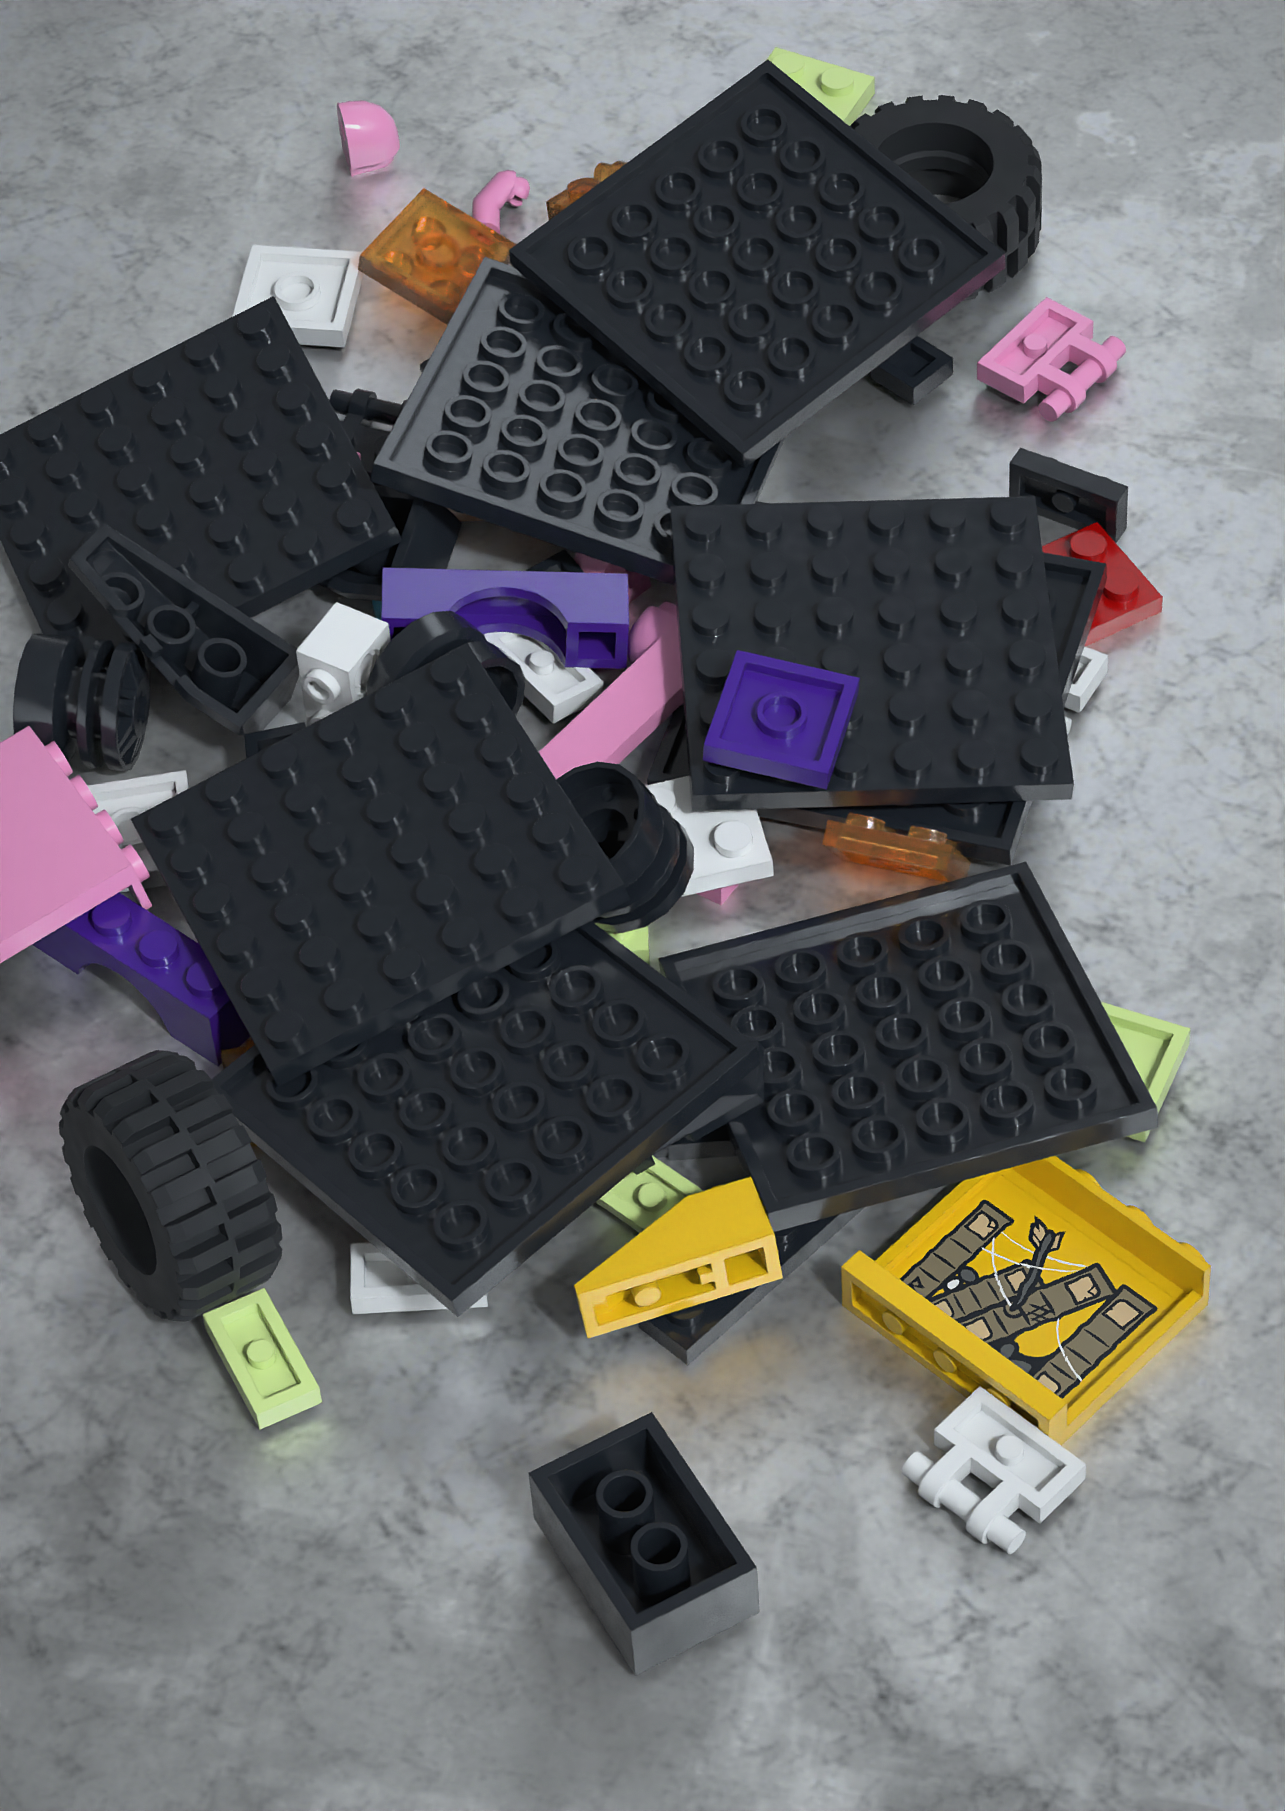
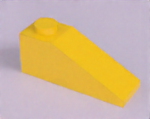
[574,1177,783,1339]

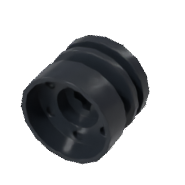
[13,633,150,771]
[556,761,694,933]

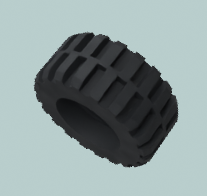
[850,95,1042,302]
[59,1050,283,1322]

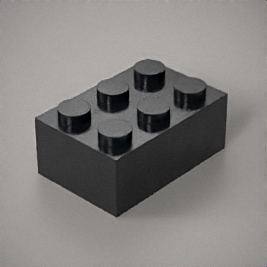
[528,1412,760,1676]

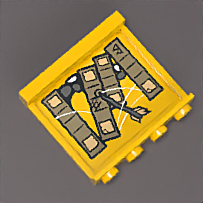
[841,1156,1211,1446]

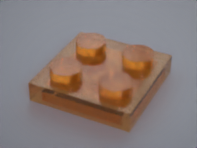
[357,188,516,325]
[822,813,971,883]

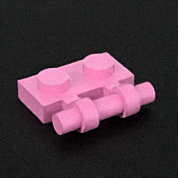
[977,297,1126,422]

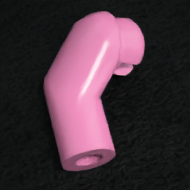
[472,170,530,243]

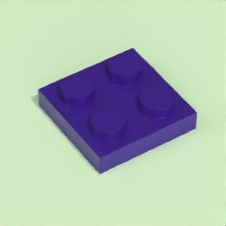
[703,650,860,790]

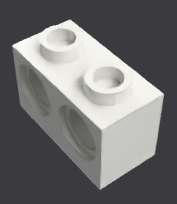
[296,602,391,726]

